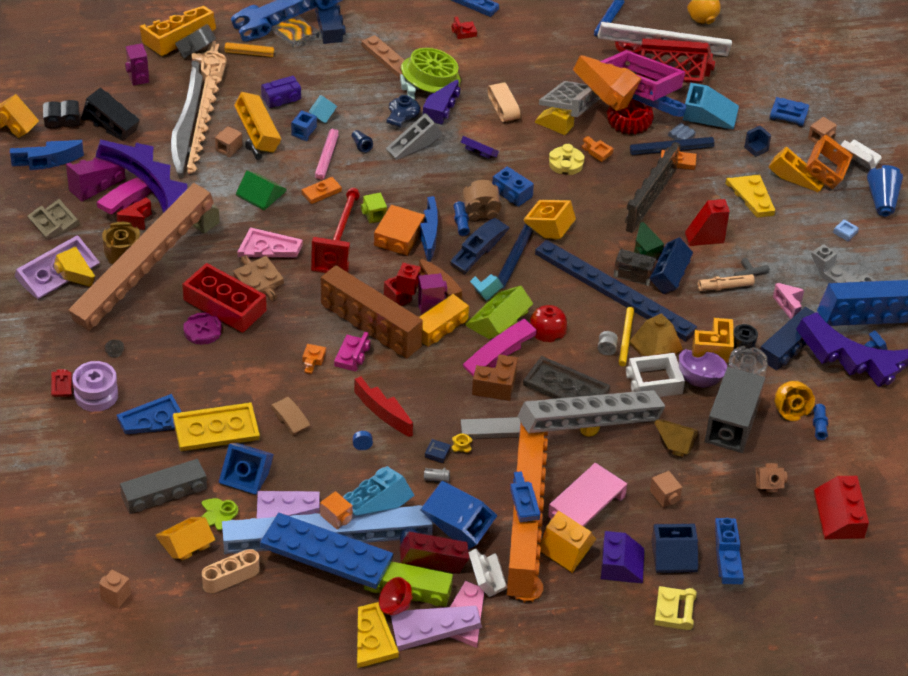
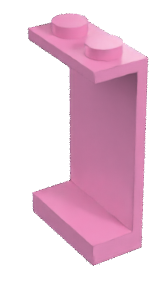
[548,463,627,527]

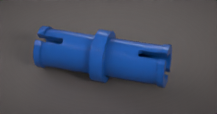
[453,201,470,236]
[812,404,828,440]

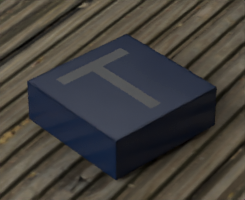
[425,439,451,463]

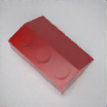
[814,475,869,540]

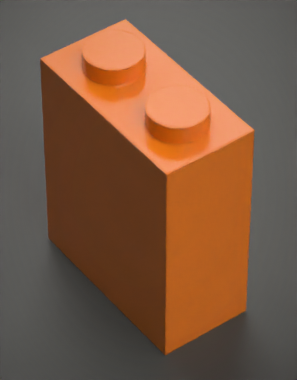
[374,205,425,256]

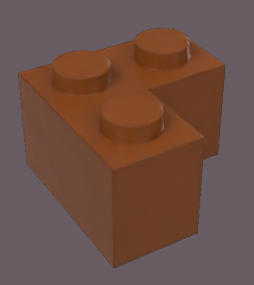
[472,354,518,401]

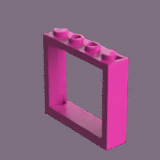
[600,50,685,101]

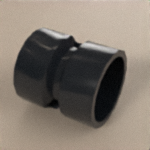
[732,324,758,360]

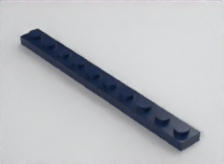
[535,240,697,342]

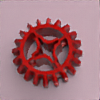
[607,99,654,135]

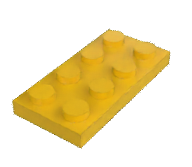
[173,402,260,451]

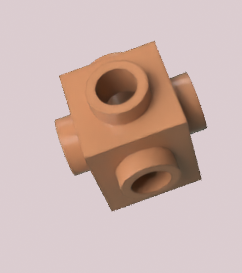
[756,463,787,492]

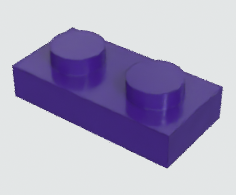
[461,136,499,158]

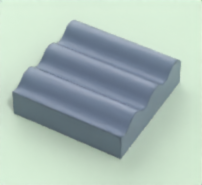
[668,123,696,140]

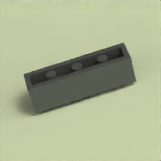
[120,459,207,514]

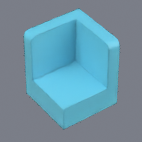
[309,95,337,123]
[470,274,503,301]

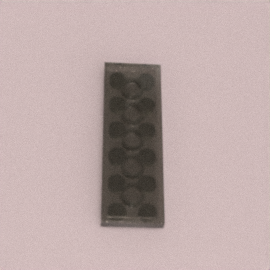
[625,142,680,233]

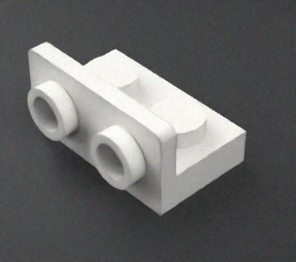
[841,140,882,170]
[468,549,507,597]

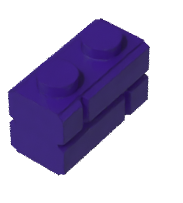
[261,76,301,108]

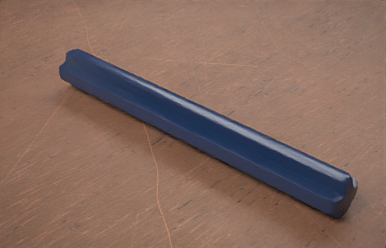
[629,137,715,155]
[497,224,533,289]

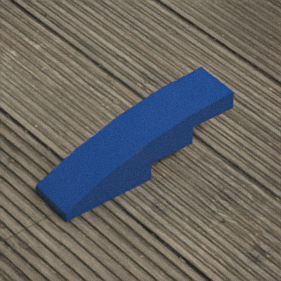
[420,196,438,262]

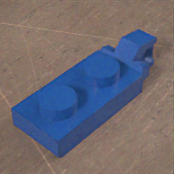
[510,471,540,522]

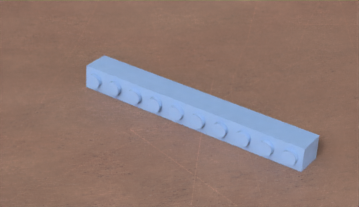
[222,505,432,554]

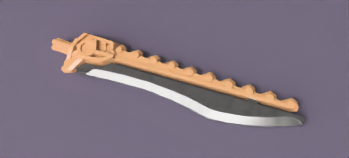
[171,41,227,179]

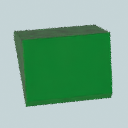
[236,170,287,210]

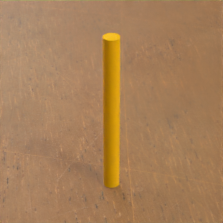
[619,307,634,366]

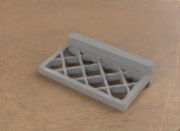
[539,81,601,117]

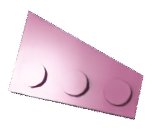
[238,228,303,257]

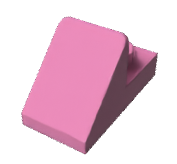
[773,283,804,319]

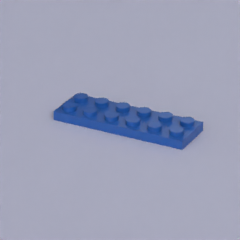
[260,512,393,589]

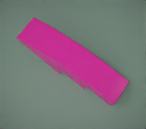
[97,178,152,215]
[463,319,536,376]

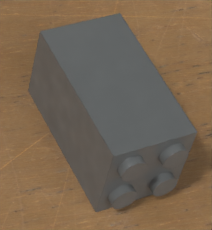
[705,367,765,453]

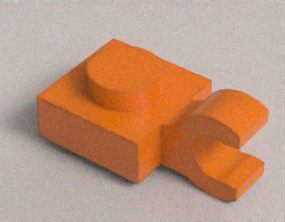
[581,136,614,162]
[302,344,326,374]

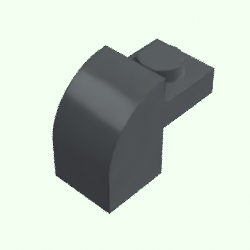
[175,24,216,58]

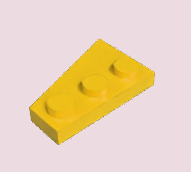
[725,175,775,218]
[357,602,399,668]

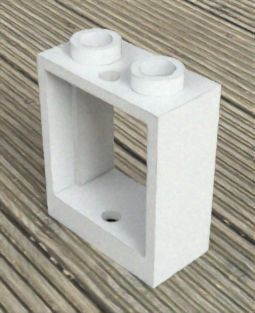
[626,353,685,397]

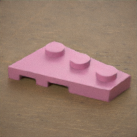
[450,581,484,648]

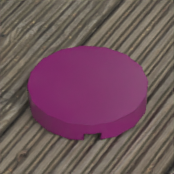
[183,313,222,345]

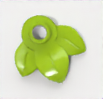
[201,498,238,530]

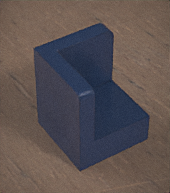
[744,126,771,157]

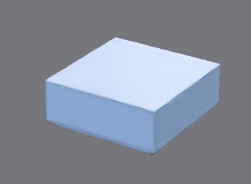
[833,220,859,241]

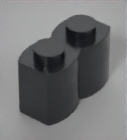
[43,100,80,128]

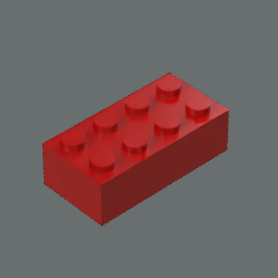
[182,263,267,333]

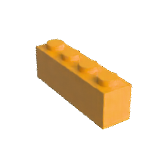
[234,92,281,152]

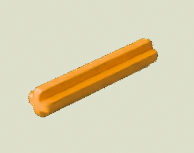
[224,42,275,57]

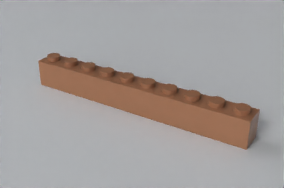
[69,183,214,331]

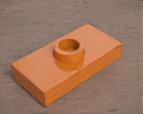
[660,150,697,170]
[302,177,342,204]

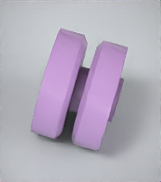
[73,361,118,412]

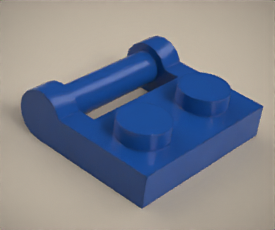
[769,97,809,127]

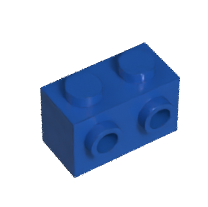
[492,166,534,207]

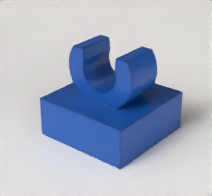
[865,330,887,350]

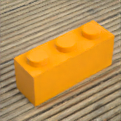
[419,294,469,347]

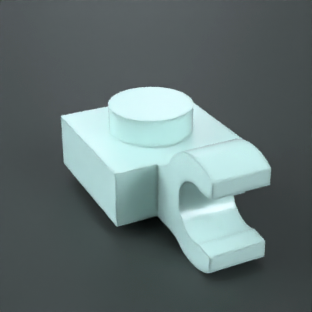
[400,74,419,100]

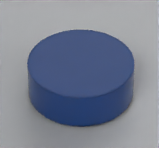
[353,431,373,450]

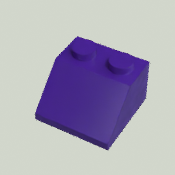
[601,531,644,583]

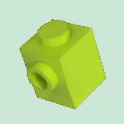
[361,193,387,224]

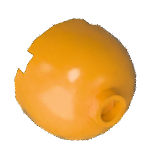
[687,0,721,24]
[774,381,815,421]

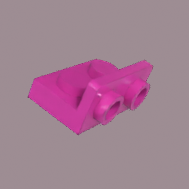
[334,332,371,372]

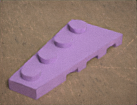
[391,606,482,651]

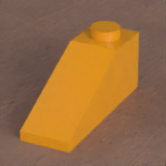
[768,146,824,192]

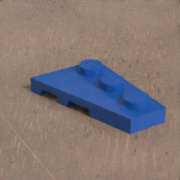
[117,394,182,434]

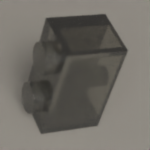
[613,249,656,286]

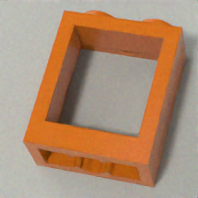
[805,134,853,190]

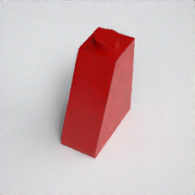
[685,199,730,246]

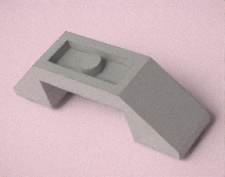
[811,244,876,283]

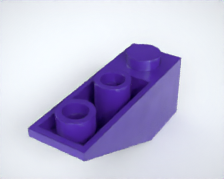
[423,80,461,125]

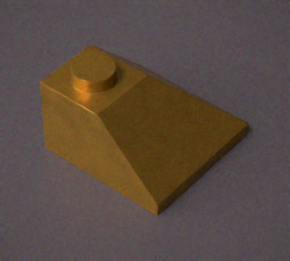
[629,313,683,357]
[655,419,699,457]

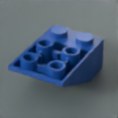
[420,481,498,550]

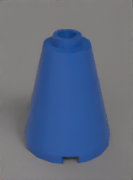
[867,165,903,217]

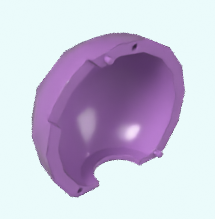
[679,349,727,388]

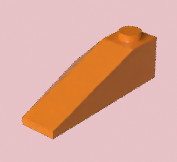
[573,55,642,111]

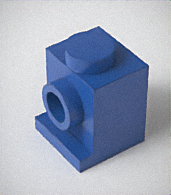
[291,110,317,141]

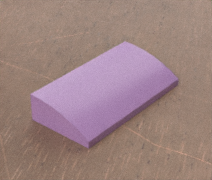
[15,235,100,299]

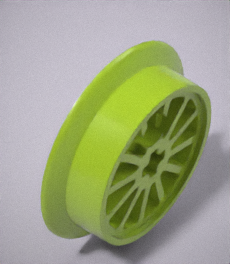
[401,48,461,93]

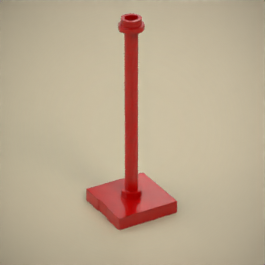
[311,188,360,273]

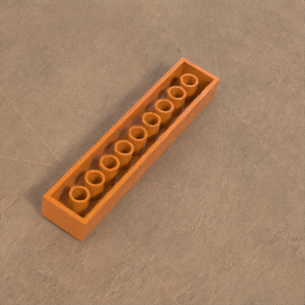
[507,423,548,597]

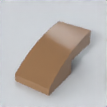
[271,397,310,436]

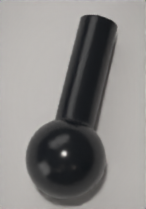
[245,138,262,160]

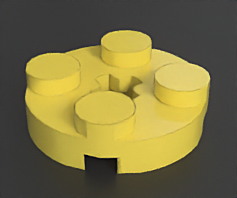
[549,144,585,175]

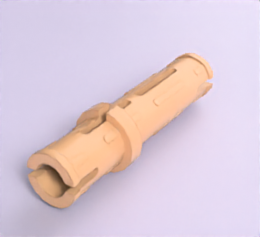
[698,274,755,292]

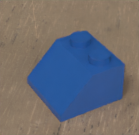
[219,443,274,494]

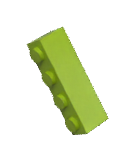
[364,561,453,607]

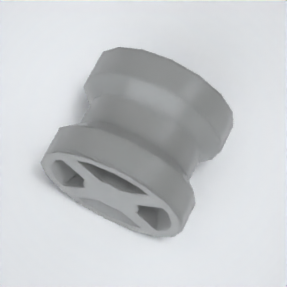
[597,331,618,355]

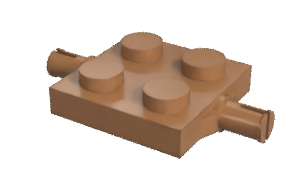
[233,255,284,301]

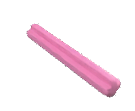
[315,129,339,180]

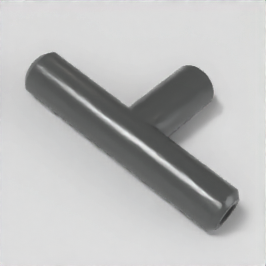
[734,258,770,276]

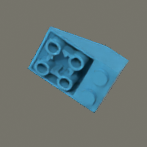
[683,83,739,129]
[343,466,415,515]

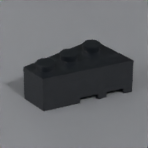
[81,87,140,141]

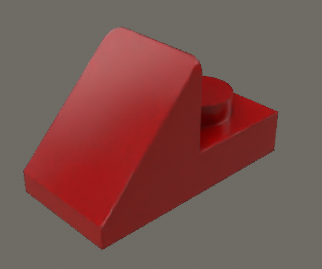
[116,197,152,230]

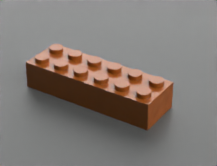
[321,266,423,359]

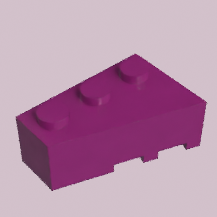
[66,157,126,202]

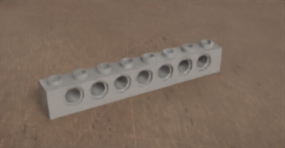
[518,390,665,433]

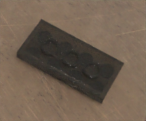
[523,356,610,399]

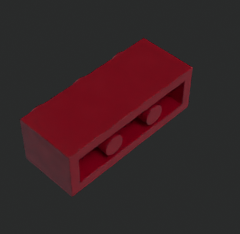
[400,531,469,574]

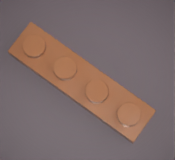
[361,35,404,79]

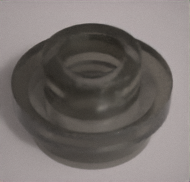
[105,340,124,358]

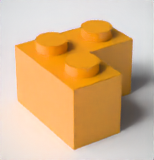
[0,94,39,138]
[692,318,734,363]

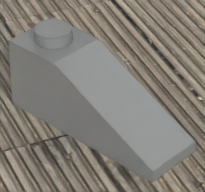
[386,113,443,160]

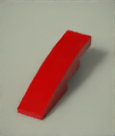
[354,376,413,437]

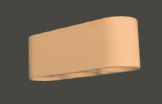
[487,82,520,122]
[202,549,260,593]

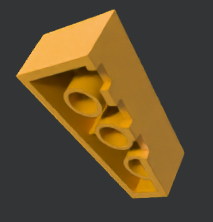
[139,6,216,56]

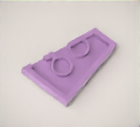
[257,491,320,519]

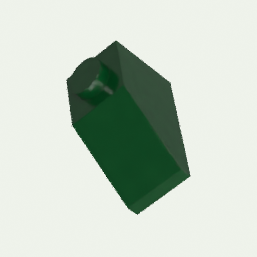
[634,222,664,264]

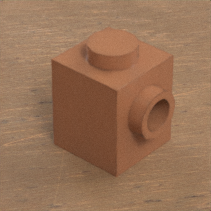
[808,117,837,144]
[215,126,243,158]
[650,471,682,507]
[99,570,131,609]

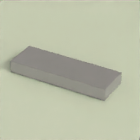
[460,417,520,439]

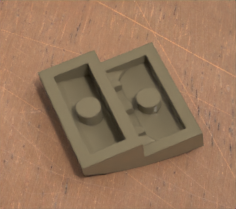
[27,199,80,239]

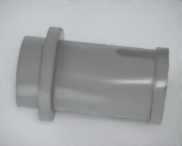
[424,468,450,482]

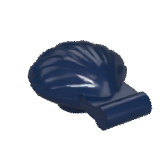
[386,95,421,128]

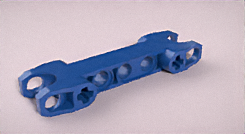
[231,0,342,41]

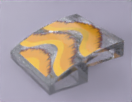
[271,16,321,47]

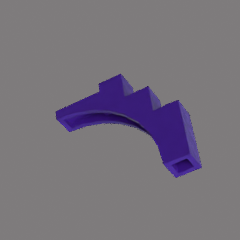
[96,139,187,213]
[796,312,908,387]

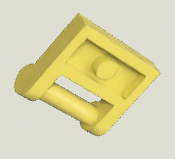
[654,586,697,630]

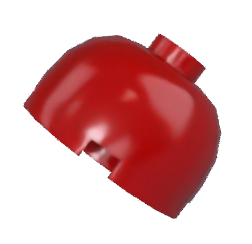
[530,305,567,342]

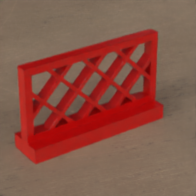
[636,39,711,84]

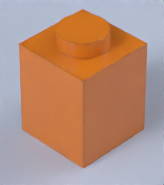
[320,491,353,529]

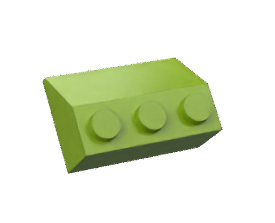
[465,286,533,339]

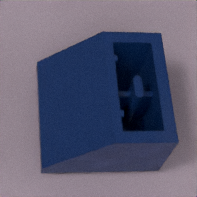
[651,524,698,573]

